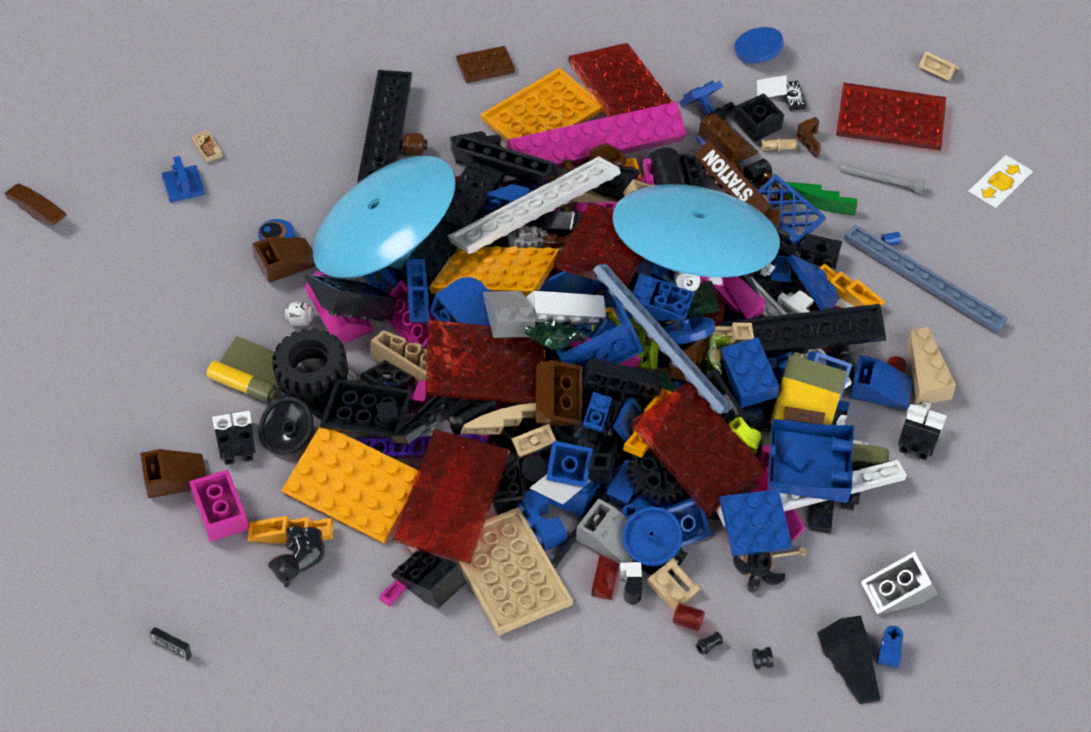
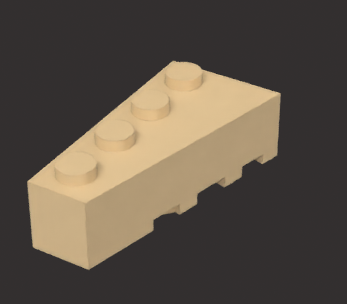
[907,327,956,404]
[370,330,451,386]

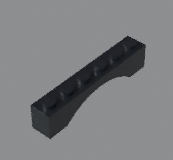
[589,388,629,484]

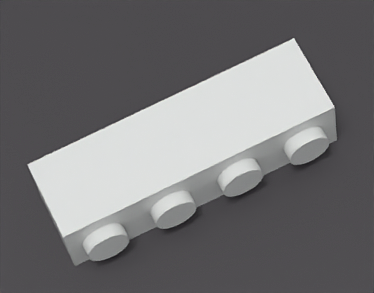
[526,291,606,326]

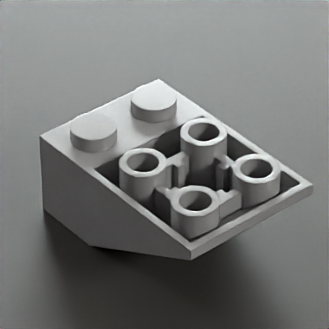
[576,499,634,564]

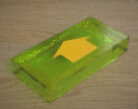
[704,334,730,375]

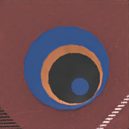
[258,219,295,241]

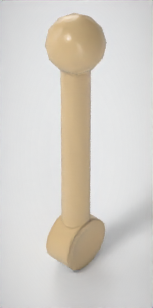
[772,547,807,558]

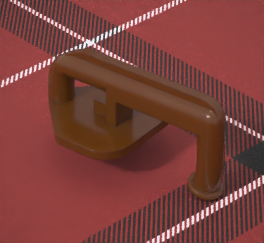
[563,143,627,172]

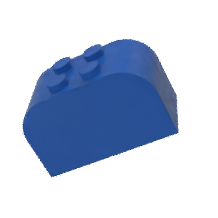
[430,277,509,368]

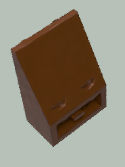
[252,237,316,283]
[140,449,206,499]

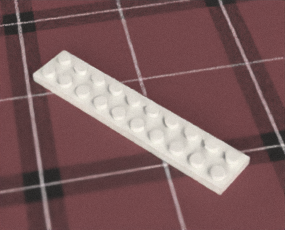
[449,157,621,254]

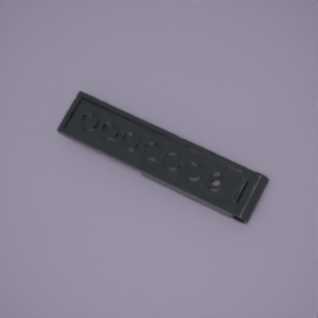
[357,70,412,184]
[400,160,505,287]
[712,304,886,363]

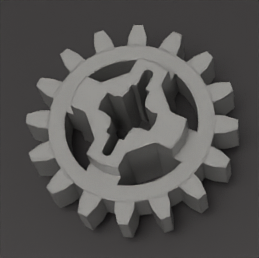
[508,225,548,248]

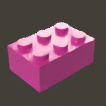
[189,469,248,542]

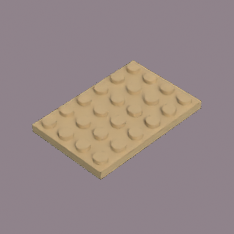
[445,507,573,636]

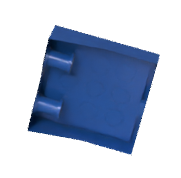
[767,419,854,503]

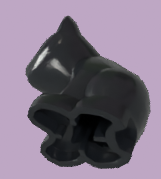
[268,526,325,588]

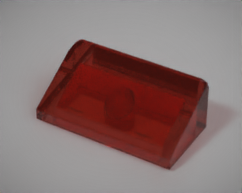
[591,555,619,600]

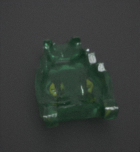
[525,320,587,350]

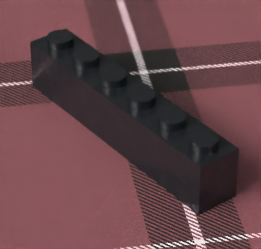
[452,134,558,186]

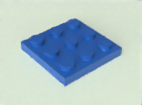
[719,489,792,557]

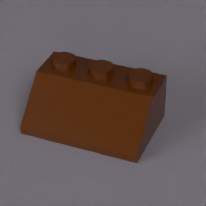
[698,113,758,163]
[669,334,713,381]
[536,360,583,426]

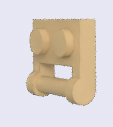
[646,558,702,612]

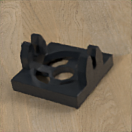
[360,360,415,390]

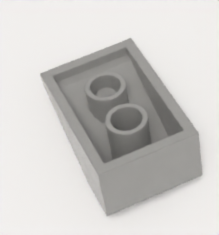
[483,291,536,338]
[861,552,939,616]

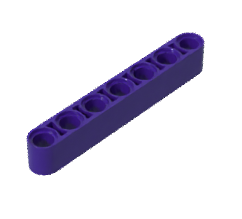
[357,434,488,459]

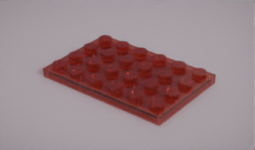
[568,43,673,117]
[836,82,946,151]
[553,203,643,288]
[425,320,546,404]
[630,382,768,517]
[393,429,510,564]

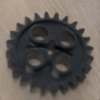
[626,444,692,505]

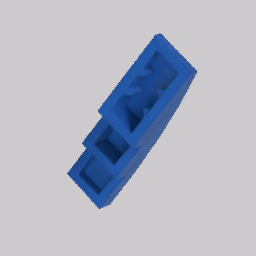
[406,259,429,323]

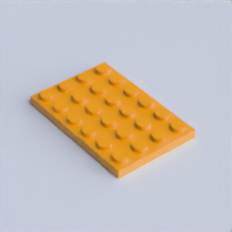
[480,68,605,143]
[429,246,561,297]
[281,427,424,544]

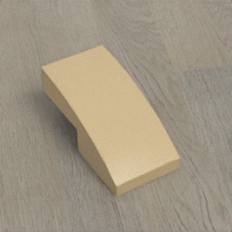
[712,323,754,347]

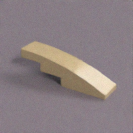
[461,403,536,435]

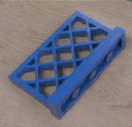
[758,174,826,247]

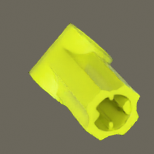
[728,417,762,455]

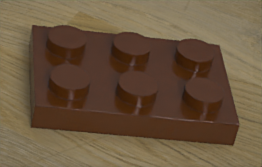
[456,46,515,83]

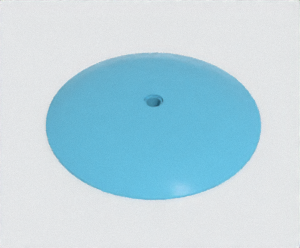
[313,156,456,279]
[613,184,780,277]

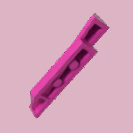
[706,276,766,319]

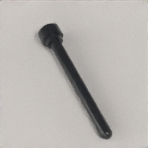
[551,491,610,569]

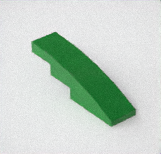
[786,182,858,216]

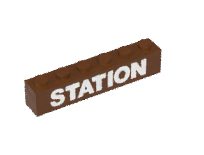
[694,140,771,213]

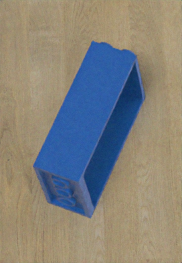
[539,256,644,369]

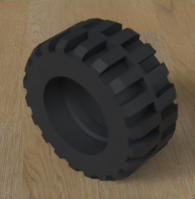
[272,328,349,403]

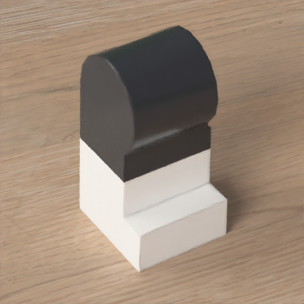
[619,562,643,604]

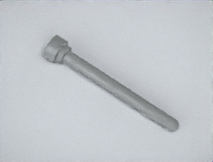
[840,165,925,194]

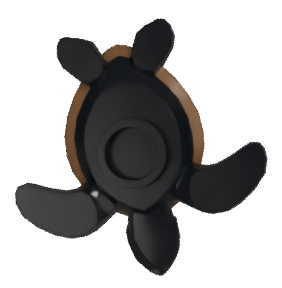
[733,552,786,593]

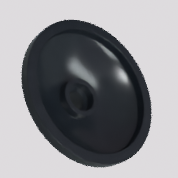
[259,397,314,455]

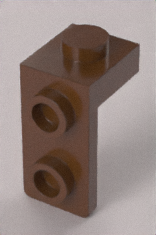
[796,117,821,158]

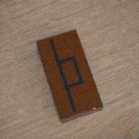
[783,407,825,425]

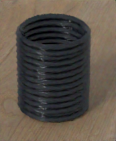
[743,158,772,184]

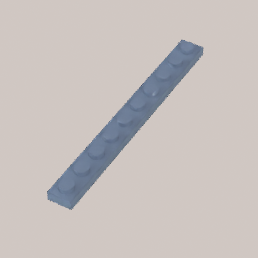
[844,224,1008,333]
[593,264,733,414]

